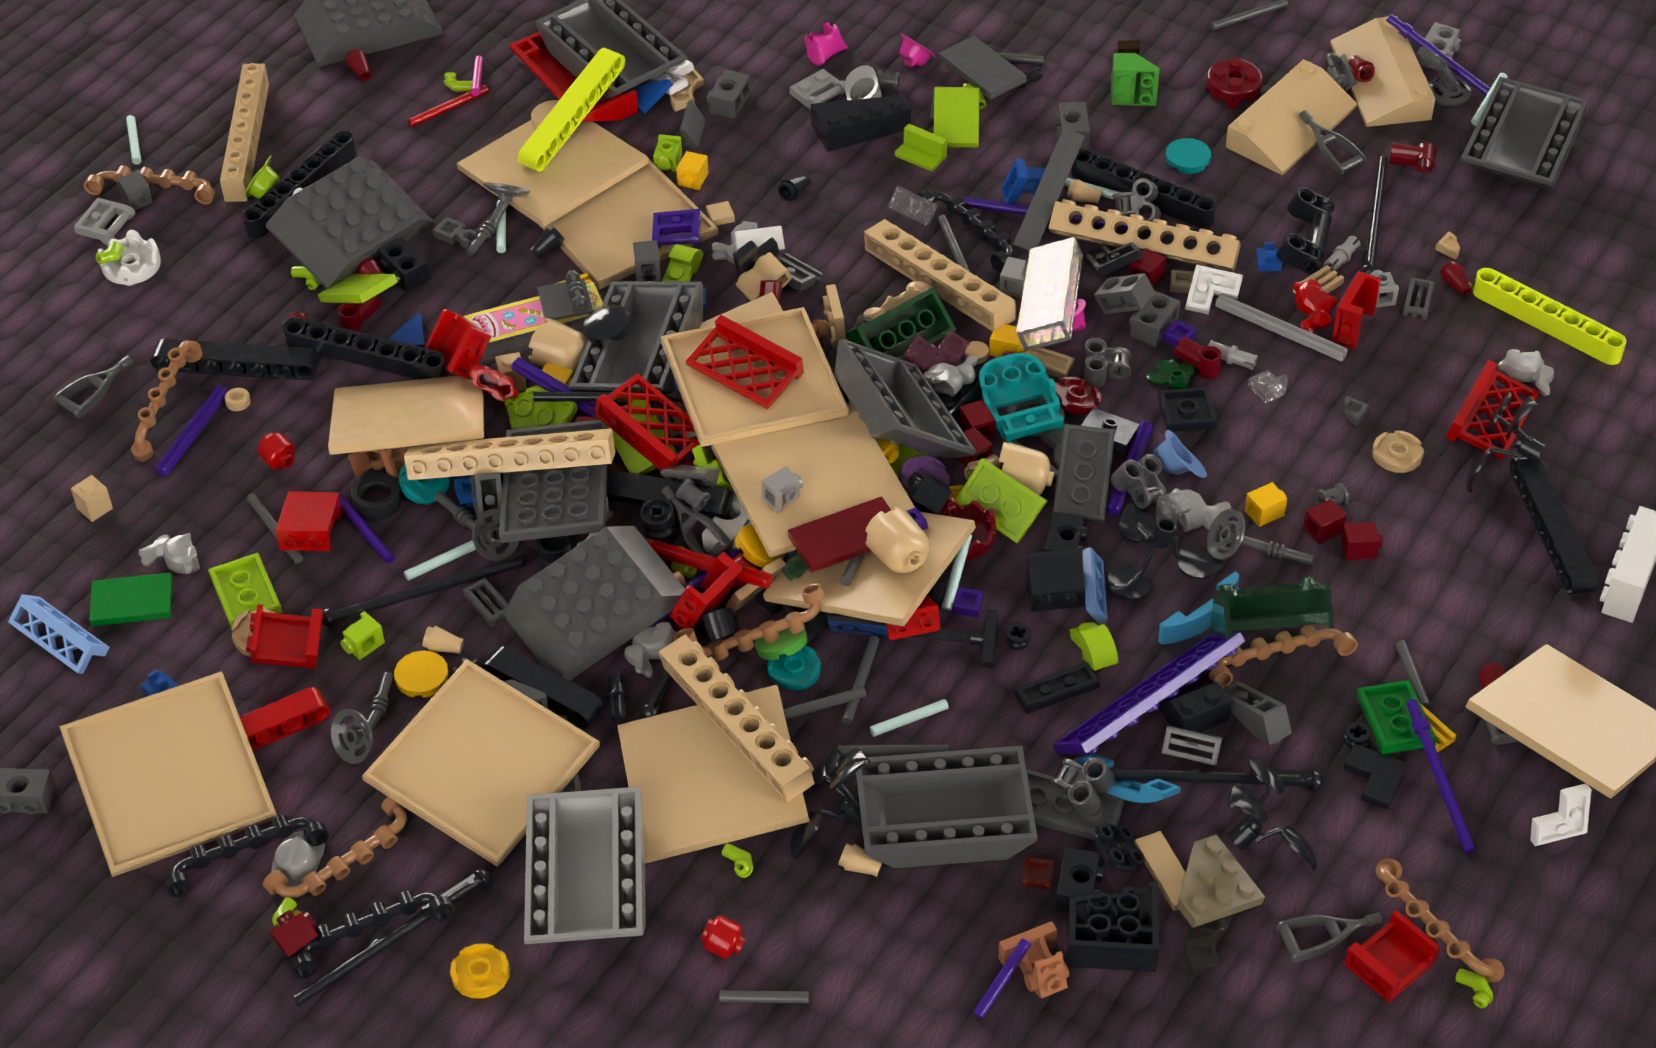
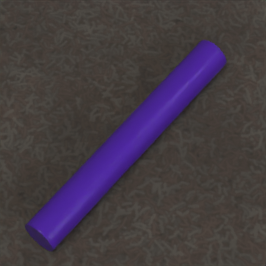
[973,938,1031,1019]

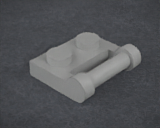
[789,69,846,110]
[74,198,135,245]

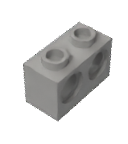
[1417,22,1461,70]

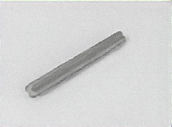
[1215,294,1348,361]

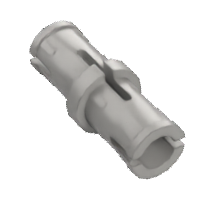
[1323,236,1361,272]
[1208,340,1258,370]

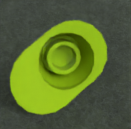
[245,155,280,198]

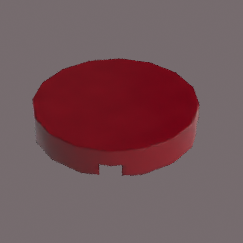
[1055,377,1101,415]

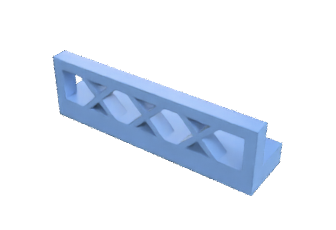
[8,594,110,674]

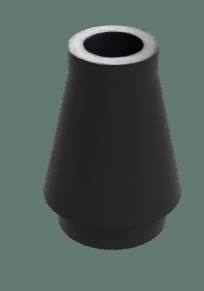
[778,173,811,201]
[530,226,565,259]

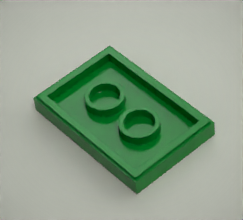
[89,572,173,627]
[1356,680,1437,754]

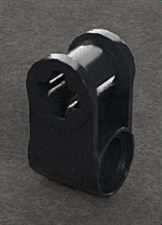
[701,607,739,642]

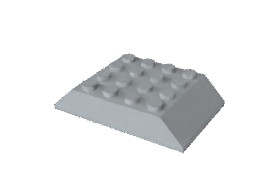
[524,786,646,944]

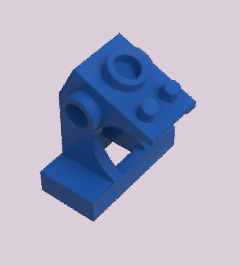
[1001,159,1060,204]

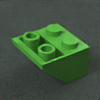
[1111,53,1159,106]

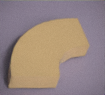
[670,69,704,112]
[726,558,787,612]

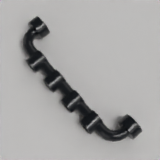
[916,189,1014,272]
[165,815,329,897]
[290,890,455,979]

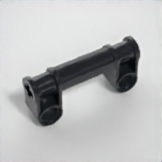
[1276,187,1335,275]

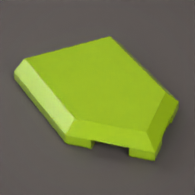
[504,385,577,429]

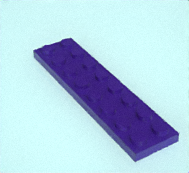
[1052,632,1245,756]

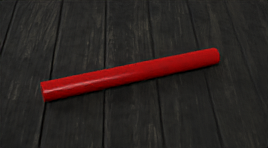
[408,85,489,127]

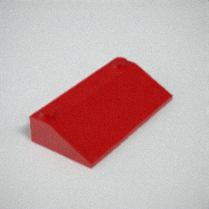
[509,32,638,122]

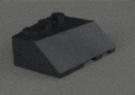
[1067,881,1159,972]

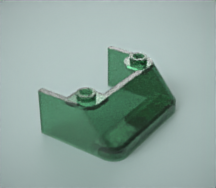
[1211,577,1334,638]

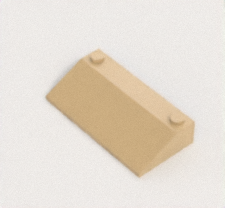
[1330,16,1435,127]
[1225,59,1357,175]

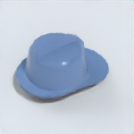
[1153,430,1207,478]

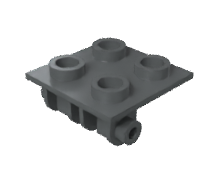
[537,270,593,320]

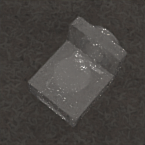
[1248,369,1288,403]
[1156,490,1191,524]

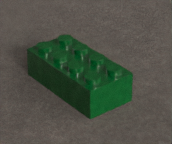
[845,287,956,360]

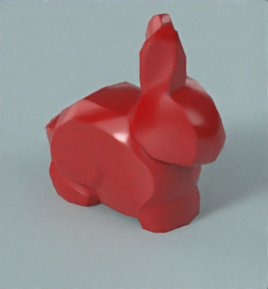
[1293,279,1338,333]
[469,365,519,402]

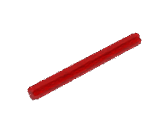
[644,538,773,589]

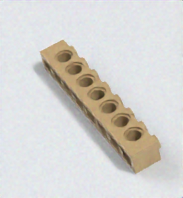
[220,63,269,202]
[1049,199,1241,273]
[864,219,1016,331]
[404,429,616,480]
[659,634,815,803]

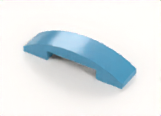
[1158,571,1239,645]
[1075,753,1181,803]

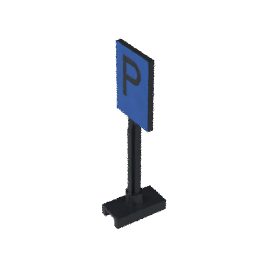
[827,609,998,668]

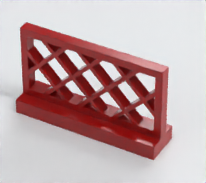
[686,315,804,409]
[1445,360,1540,460]
[594,373,700,471]

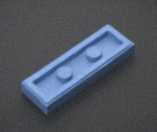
[1082,547,1108,625]

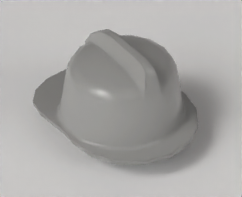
[844,65,882,100]
[271,831,325,887]

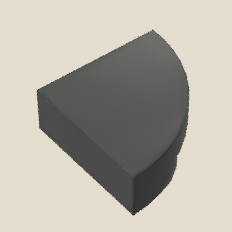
[1343,396,1370,426]

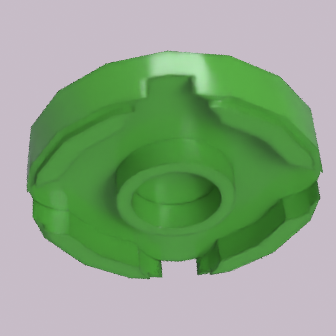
[754,629,808,660]

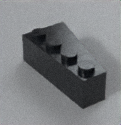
[811,95,911,152]

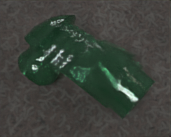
[782,553,809,581]

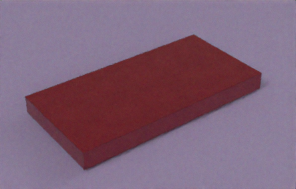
[788,496,892,573]

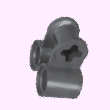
[1112,178,1161,222]
[1083,338,1131,388]
[1111,454,1166,509]
[1050,757,1115,817]

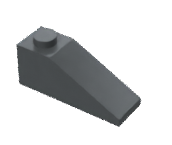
[1223,681,1292,745]

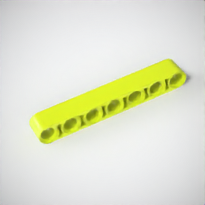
[518,48,625,172]
[1473,268,1626,365]

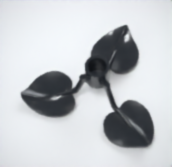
[1466,392,1545,493]
[1108,502,1226,600]
[790,748,870,859]
[1228,757,1317,871]

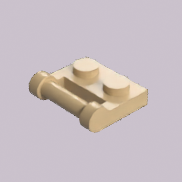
[823,284,846,350]

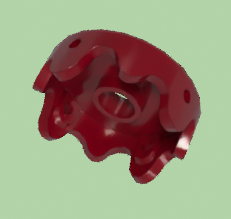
[1205,58,1263,109]
[937,498,996,560]

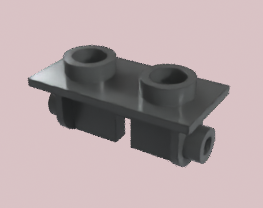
[1325,53,1357,92]

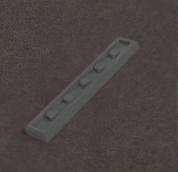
[1012,127,1085,256]

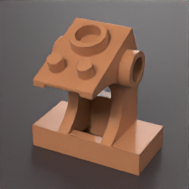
[348,447,408,490]
[998,921,1069,998]

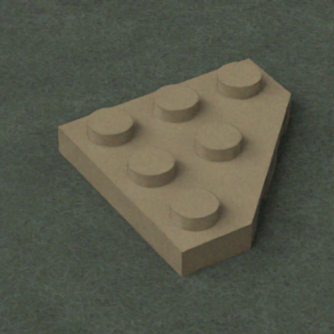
[1177,835,1265,928]

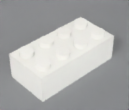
[1600,506,1656,623]

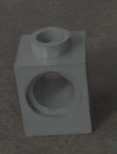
[117,170,153,210]

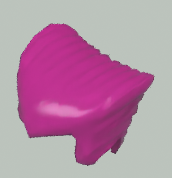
[805,22,848,66]

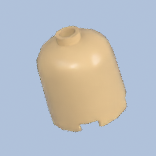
[528,318,588,374]
[999,442,1054,495]
[865,507,930,574]

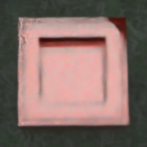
[1022,857,1054,890]

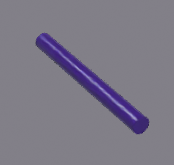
[339,494,395,564]

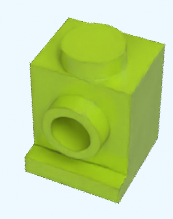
[653,134,682,172]
[340,611,385,660]

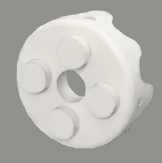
[98,230,161,286]

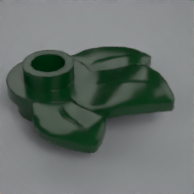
[1145,359,1194,390]

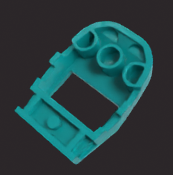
[979,353,1064,443]

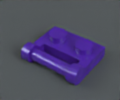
[652,209,701,248]

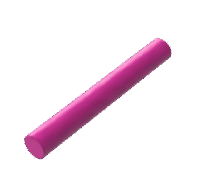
[471,56,484,96]

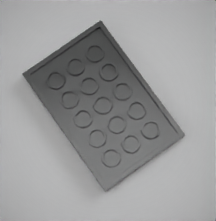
[499,420,609,543]

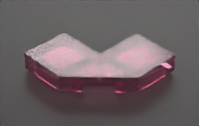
[903,330,970,370]

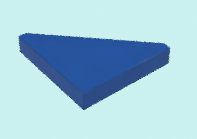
[622,79,673,114]
[388,313,425,348]

